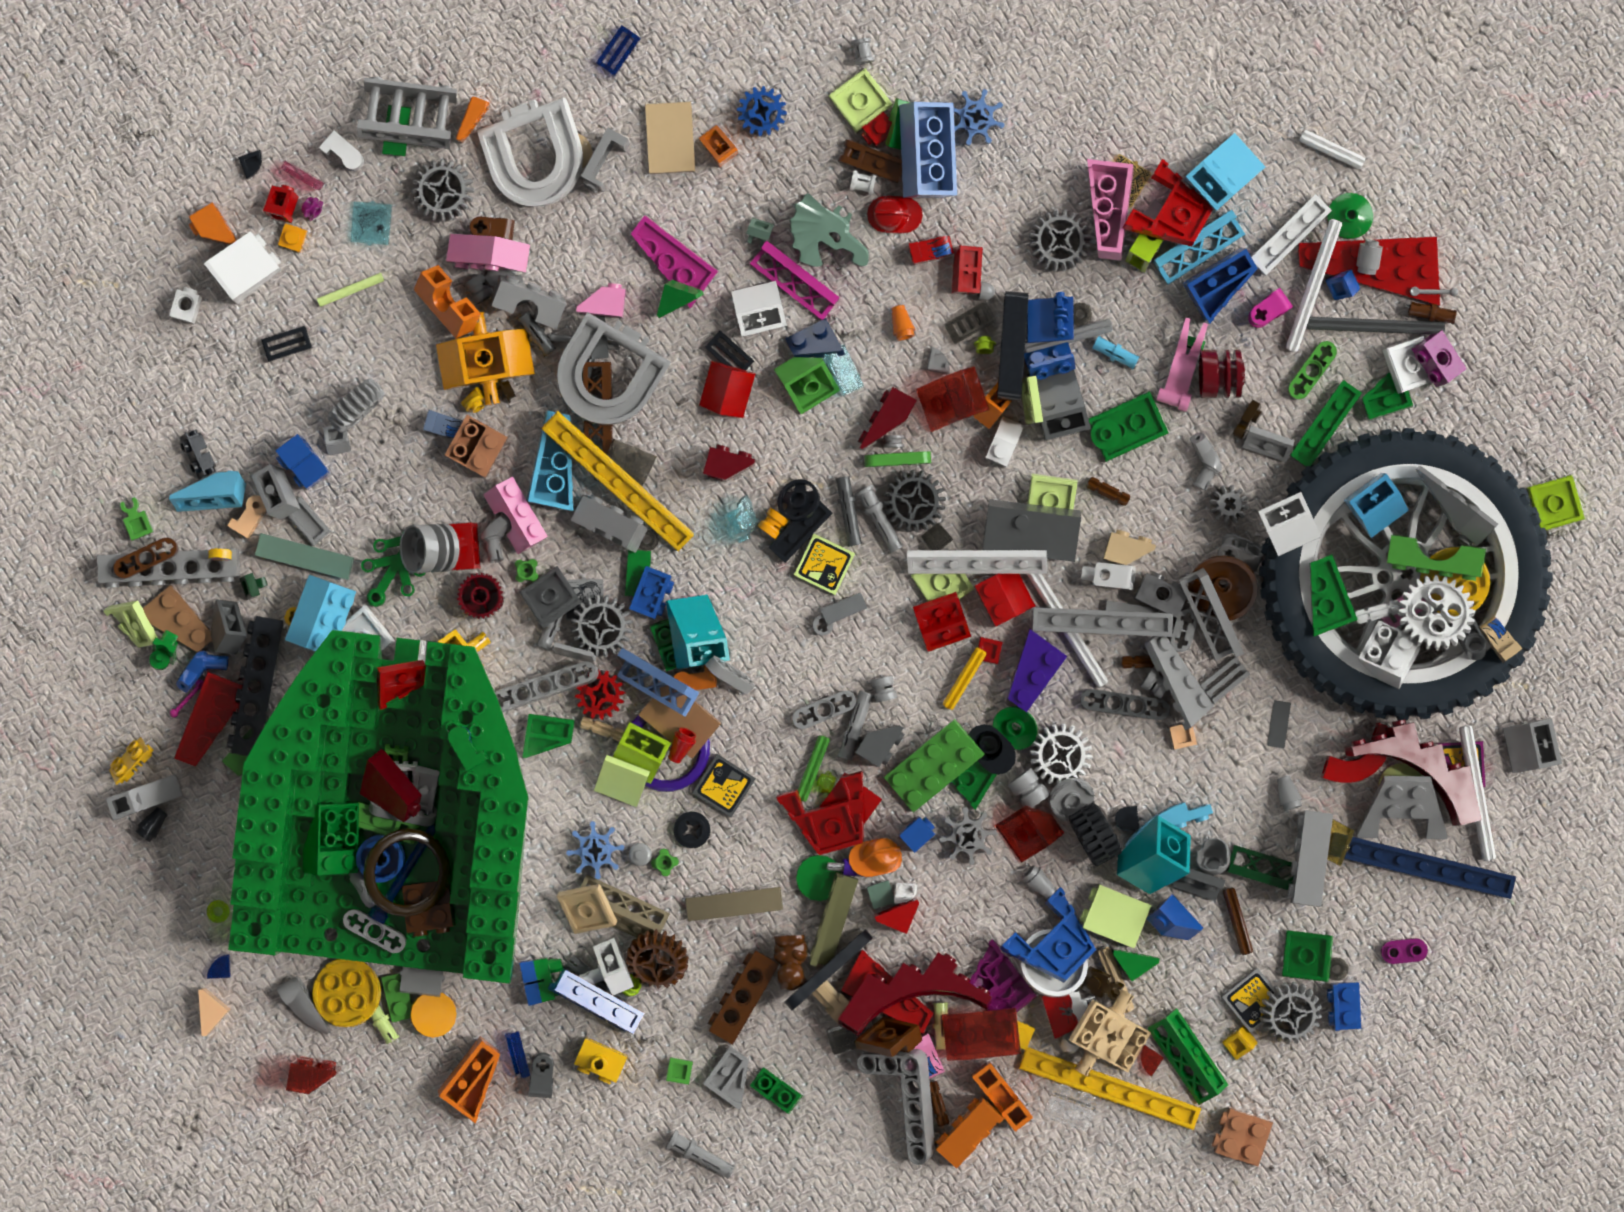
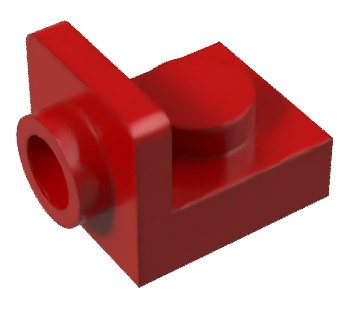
[861,111,892,147]

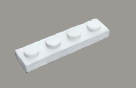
[1251,194,1332,276]

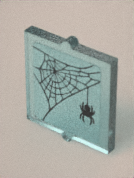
[350,201,392,246]

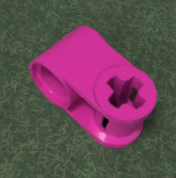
[1248,288,1293,328]

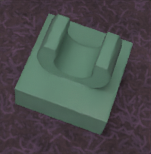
[746,217,774,247]

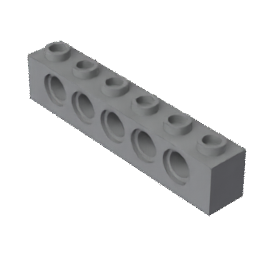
[97,549,240,588]

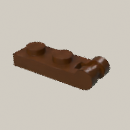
[838,139,902,184]

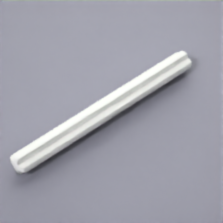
[1286,219,1342,352]
[1027,574,1108,688]
[1459,725,1496,861]

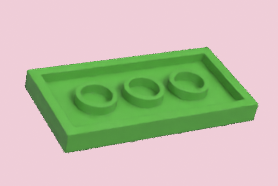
[884,719,984,813]

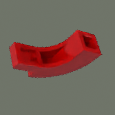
[1320,723,1388,783]

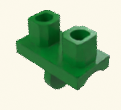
[149,630,178,670]

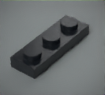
[768,501,833,563]

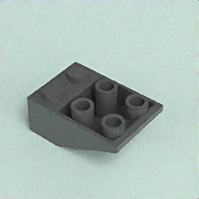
[1027,370,1091,442]

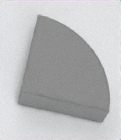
[927,347,950,374]

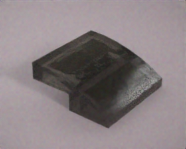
[594,438,657,486]

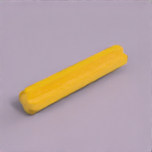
[943,647,986,710]

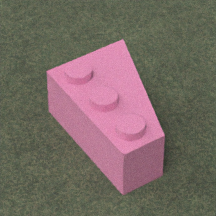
[446,234,530,272]

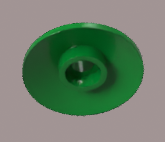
[1327,193,1373,239]
[993,707,1038,750]

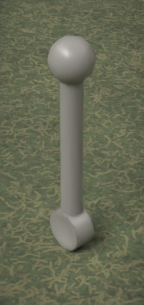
[1410,287,1458,297]

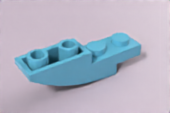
[1125,802,1213,848]

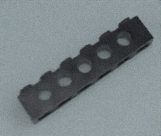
[226,616,283,757]

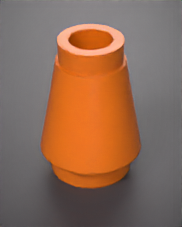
[891,305,916,341]

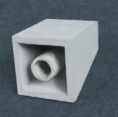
[204,231,282,304]

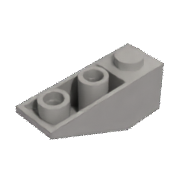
[106,774,183,820]

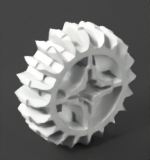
[1030,723,1093,784]

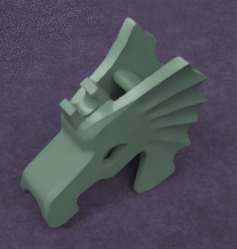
[789,193,869,267]

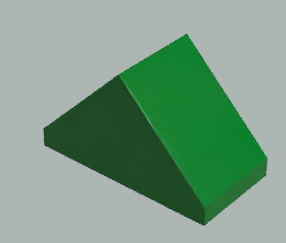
[657,280,704,318]
[1112,949,1160,981]

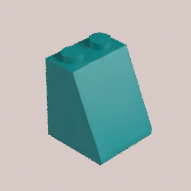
[1117,816,1191,894]

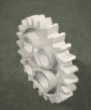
[1398,575,1475,651]

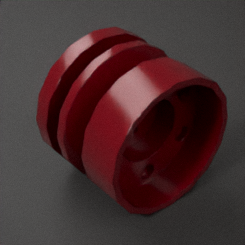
[1199,350,1245,398]

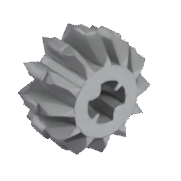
[1209,485,1249,524]

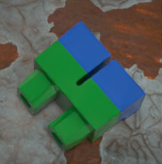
[519,957,563,1006]

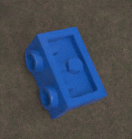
[1024,342,1076,380]
[629,566,675,619]
[1327,982,1362,1031]

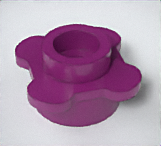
[301,197,323,221]

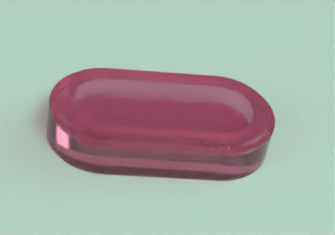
[281,160,325,190]

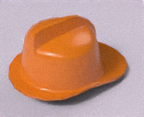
[849,838,902,877]

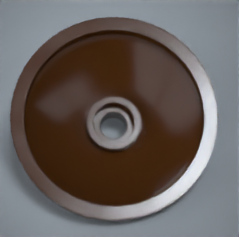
[1188,555,1258,621]

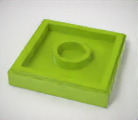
[1527,475,1585,530]

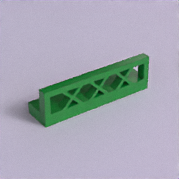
[1147,1008,1228,1105]

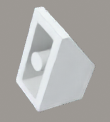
[984,416,1024,468]

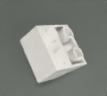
[731,281,787,337]
[1258,492,1321,556]
[1358,621,1420,689]

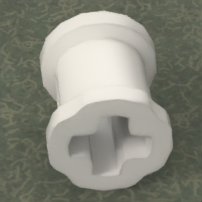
[849,170,876,195]

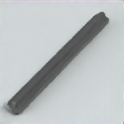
[1307,317,1445,334]

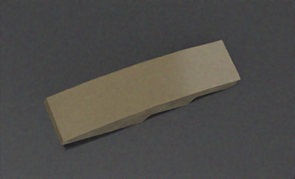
[685,887,783,921]

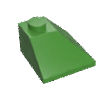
[774,357,840,414]

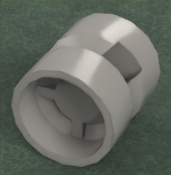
[1007,768,1050,811]

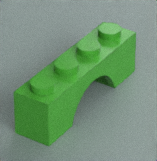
[1387,535,1486,581]

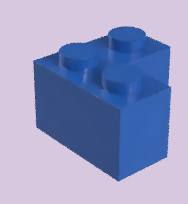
[276,434,330,490]

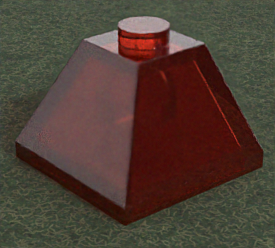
[995,805,1064,863]

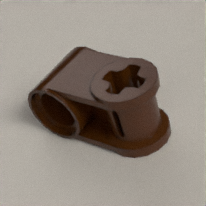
[470,216,515,241]

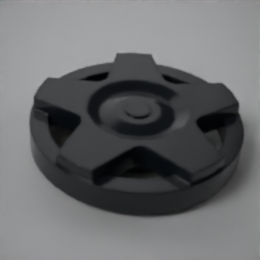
[777,479,820,522]

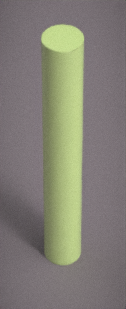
[317,273,384,307]

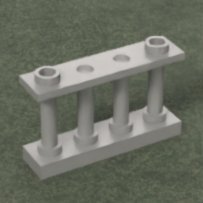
[357,77,457,149]

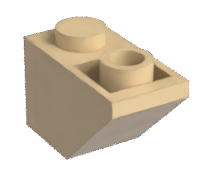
[1103,529,1156,565]

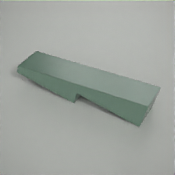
[255,533,354,580]

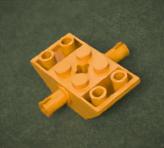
[436,312,535,406]

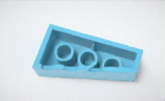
[527,410,573,511]

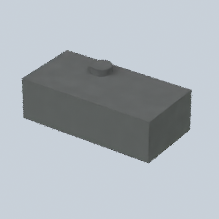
[983,499,1081,562]

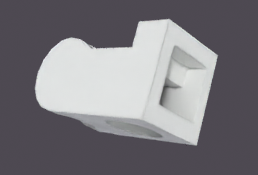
[319,130,364,171]

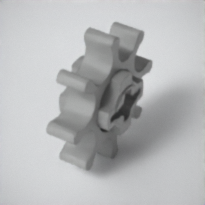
[939,806,997,865]

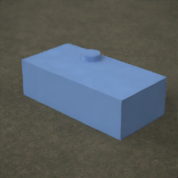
[899,102,957,198]

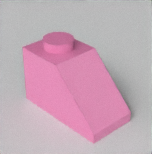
[576,283,626,319]

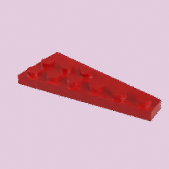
[1298,237,1440,306]

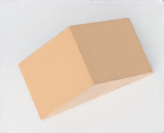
[198,988,231,1036]

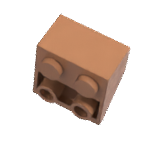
[445,415,508,478]

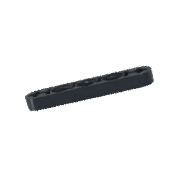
[784,929,873,1011]

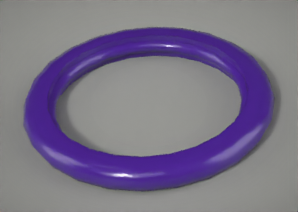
[631,715,710,792]

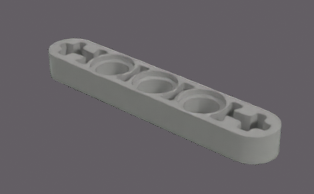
[495,661,599,712]

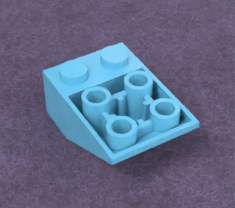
[1183,133,1265,213]

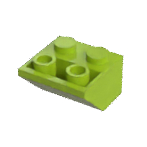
[613,722,671,784]

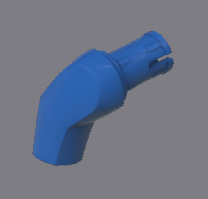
[176,651,229,693]

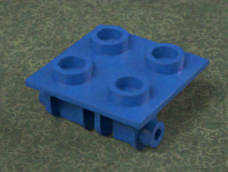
[1028,292,1074,343]

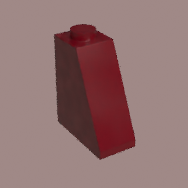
[360,749,422,823]

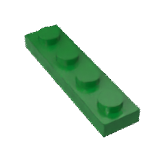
[1289,380,1362,467]

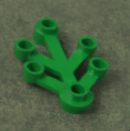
[361,532,427,607]

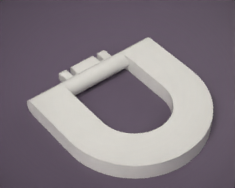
[477,98,583,206]

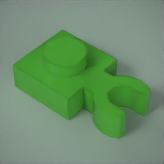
[120,497,154,541]

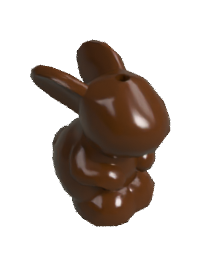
[774,935,808,991]

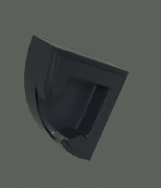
[238,150,262,180]

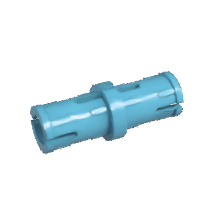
[1092,336,1140,370]

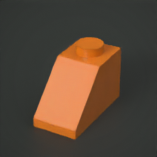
[189,202,237,245]
[972,382,1012,429]

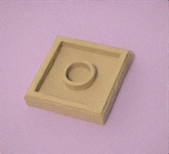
[556,884,617,934]

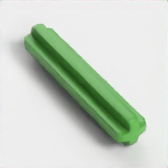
[798,735,830,802]

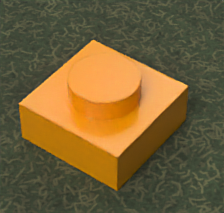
[278,223,308,253]

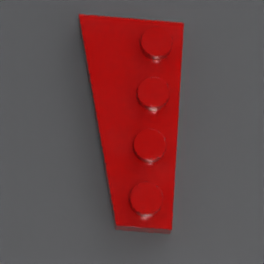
[174,672,251,767]
[841,950,934,1034]

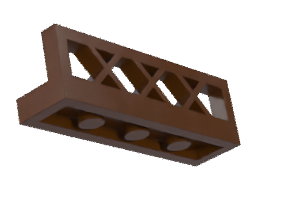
[583,362,613,456]

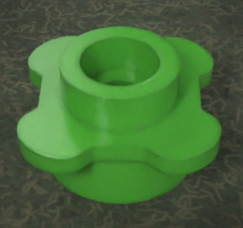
[515,559,538,582]
[651,849,679,876]

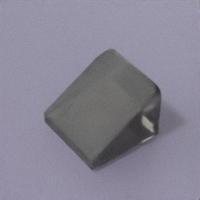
[921,522,953,550]

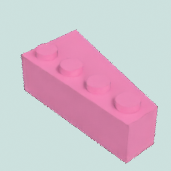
[1087,159,1133,261]

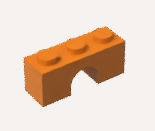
[414,265,481,339]
[971,1061,1033,1132]

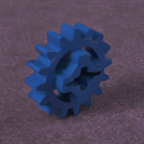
[737,86,787,137]

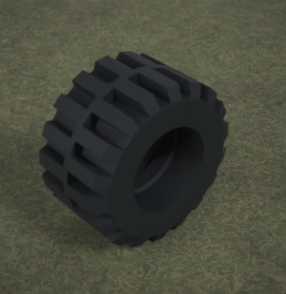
[1069,803,1122,867]

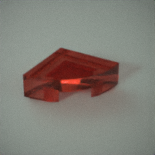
[1140,1045,1164,1077]

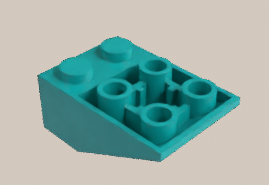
[666,595,730,669]

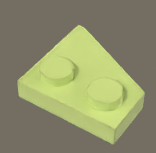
[103,600,158,647]

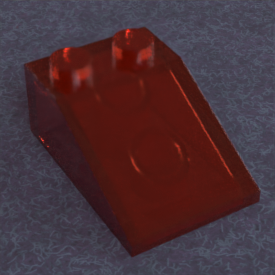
[916,366,990,432]
[942,1008,1021,1061]

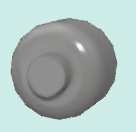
[629,843,652,866]

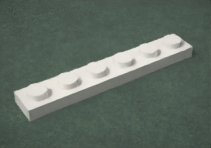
[907,550,1048,574]

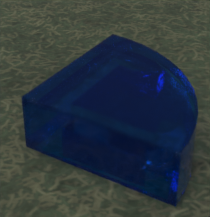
[207,954,231,979]

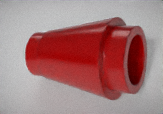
[668,727,696,763]

